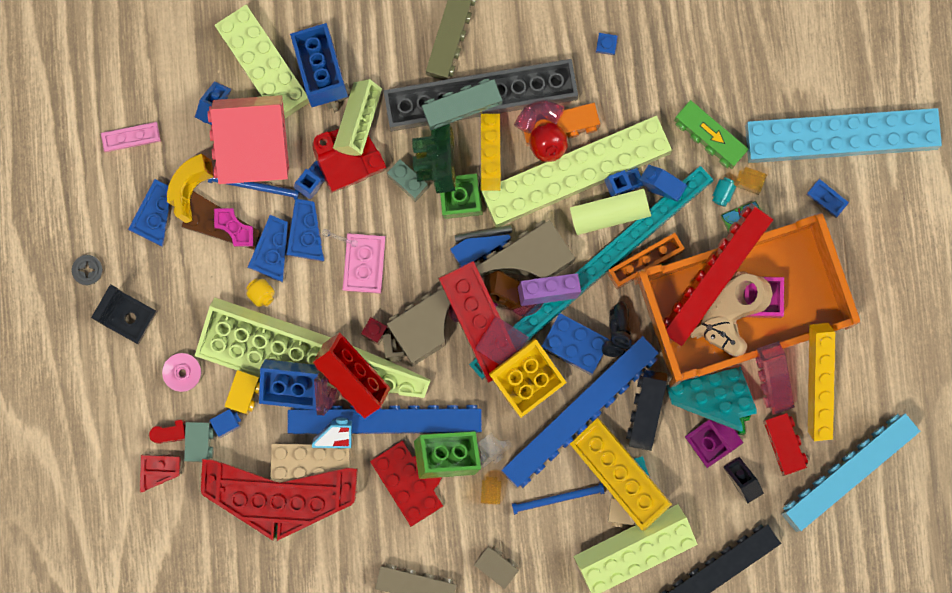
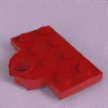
[370,441,444,527]

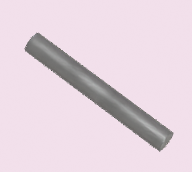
[455,225,512,243]

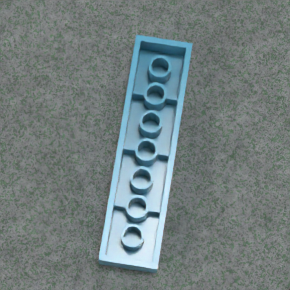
[781,413,921,532]

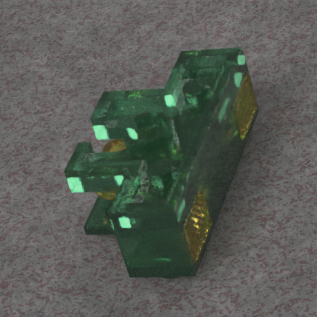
[412,124,456,193]

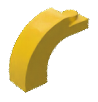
[167,154,214,223]

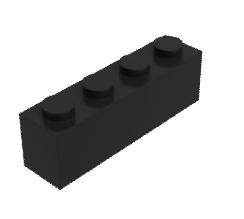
[626,369,667,451]

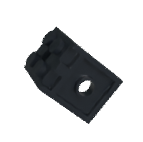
[91,284,157,345]

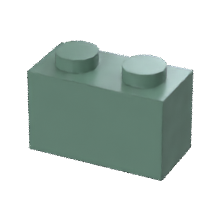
[387,159,428,202]
[184,422,214,462]

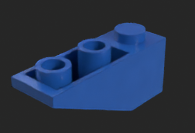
[450,235,511,267]

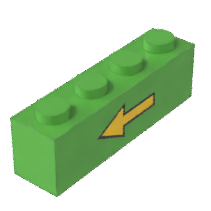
[674,100,749,169]

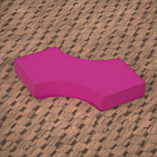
[214,208,253,247]

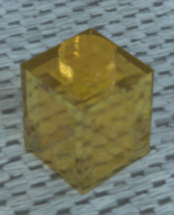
[736,166,767,195]
[481,477,501,505]

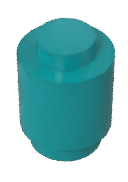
[712,177,737,207]

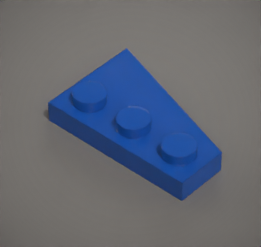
[128,179,170,247]
[286,199,324,262]
[247,215,288,283]

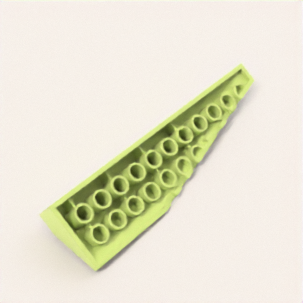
[195,297,430,398]

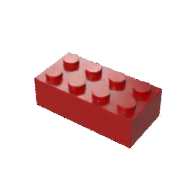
[313,332,391,419]

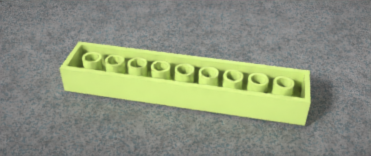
[481,116,672,228]

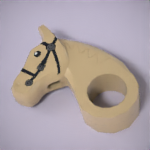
[690,273,773,356]

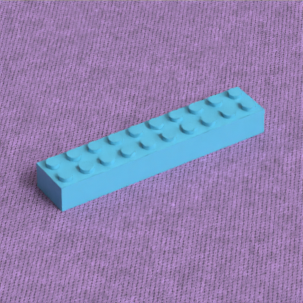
[745,108,942,163]

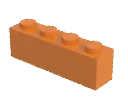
[521,102,600,147]
[607,233,685,289]

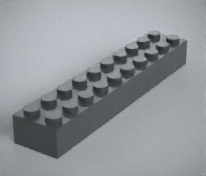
[383,59,578,132]

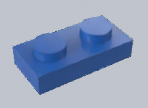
[806,179,849,218]

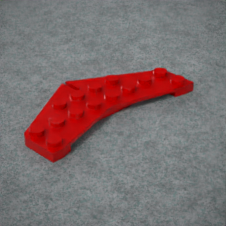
[201,459,358,541]

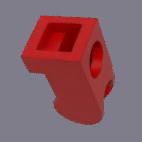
[149,420,186,444]

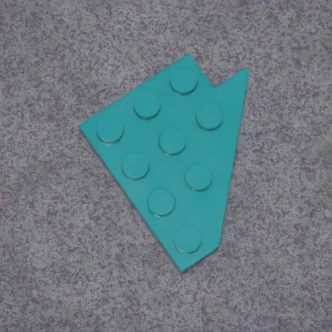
[666,367,757,431]

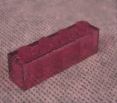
[755,341,795,415]

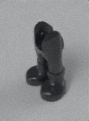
[602,301,632,357]

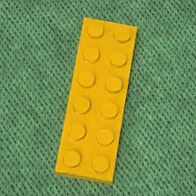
[570,418,672,531]

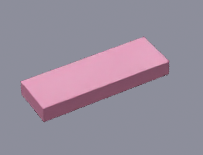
[101,122,161,153]

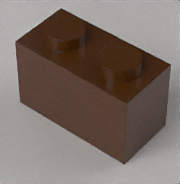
[484,271,523,311]

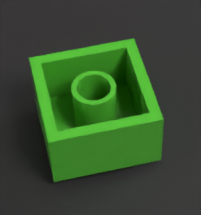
[439,174,483,219]

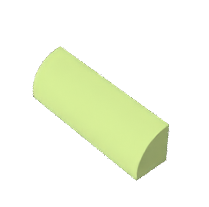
[333,79,382,156]
[570,189,651,235]

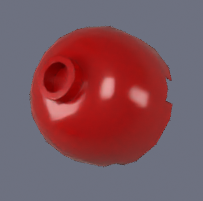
[529,123,568,162]

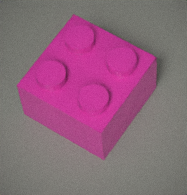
[743,277,784,318]

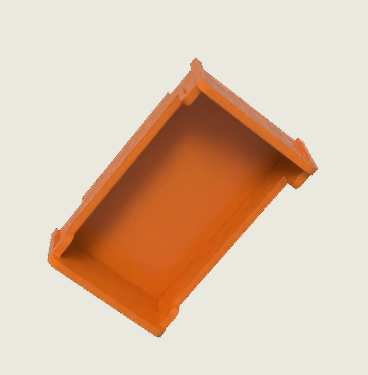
[634,213,860,388]

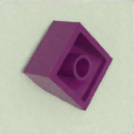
[685,419,744,468]

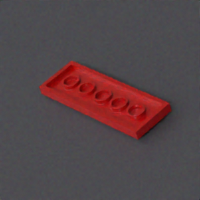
[438,261,517,383]

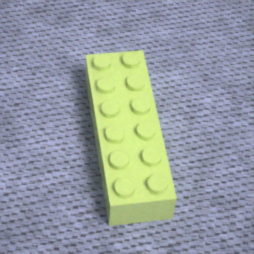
[215,5,310,118]
[573,504,698,593]

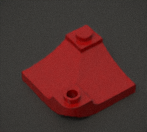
[312,129,386,193]

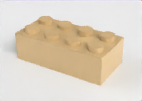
[271,444,351,483]

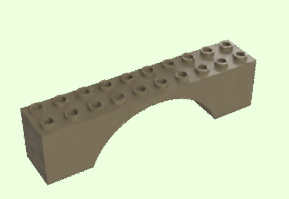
[387,220,575,366]

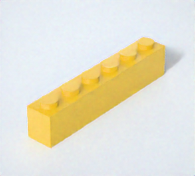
[808,323,835,441]

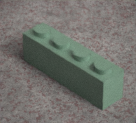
[422,79,502,131]

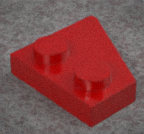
[140,454,181,492]

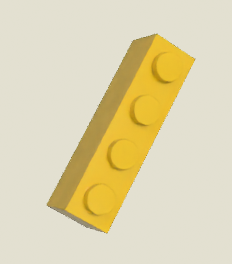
[481,114,501,191]

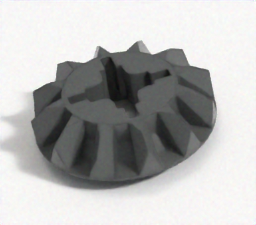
[72,255,103,286]

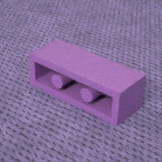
[518,273,581,306]

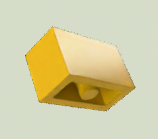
[224,370,260,415]

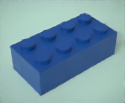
[290,23,348,107]

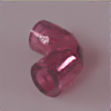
[514,100,565,133]

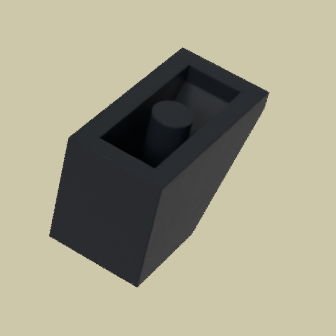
[723,457,764,504]

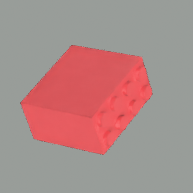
[208,95,289,184]

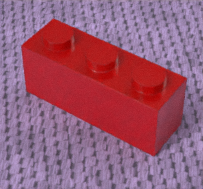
[763,413,808,476]

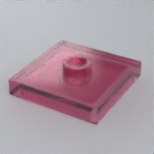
[475,316,529,365]

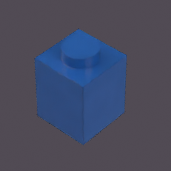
[210,409,241,438]

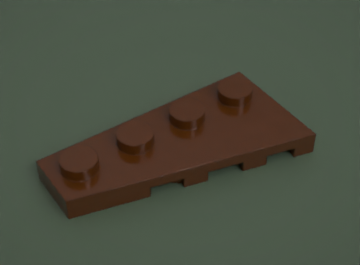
[181,191,261,250]

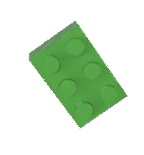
[414,431,481,479]

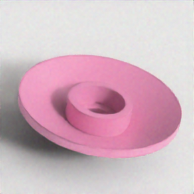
[162,353,201,392]

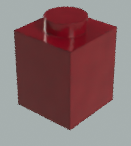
[361,317,388,345]

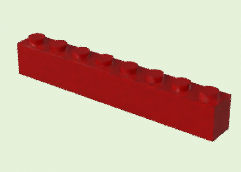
[663,203,774,346]

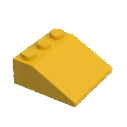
[489,339,567,418]

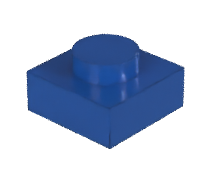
[596,33,618,55]

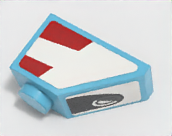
[312,418,352,448]

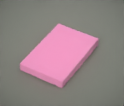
[343,233,386,294]

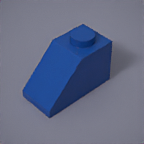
[195,81,231,125]
[639,164,687,202]

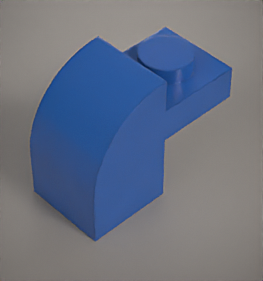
[294,161,325,199]
[604,168,644,197]

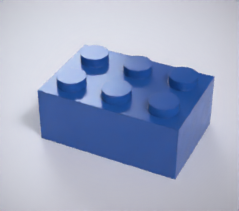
[541,313,611,376]
[259,359,322,410]

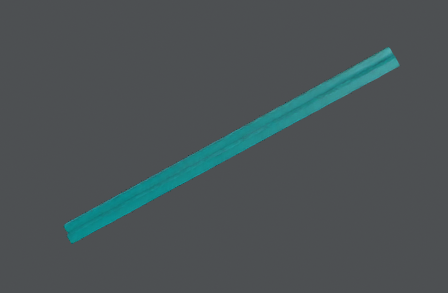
[469,166,713,380]

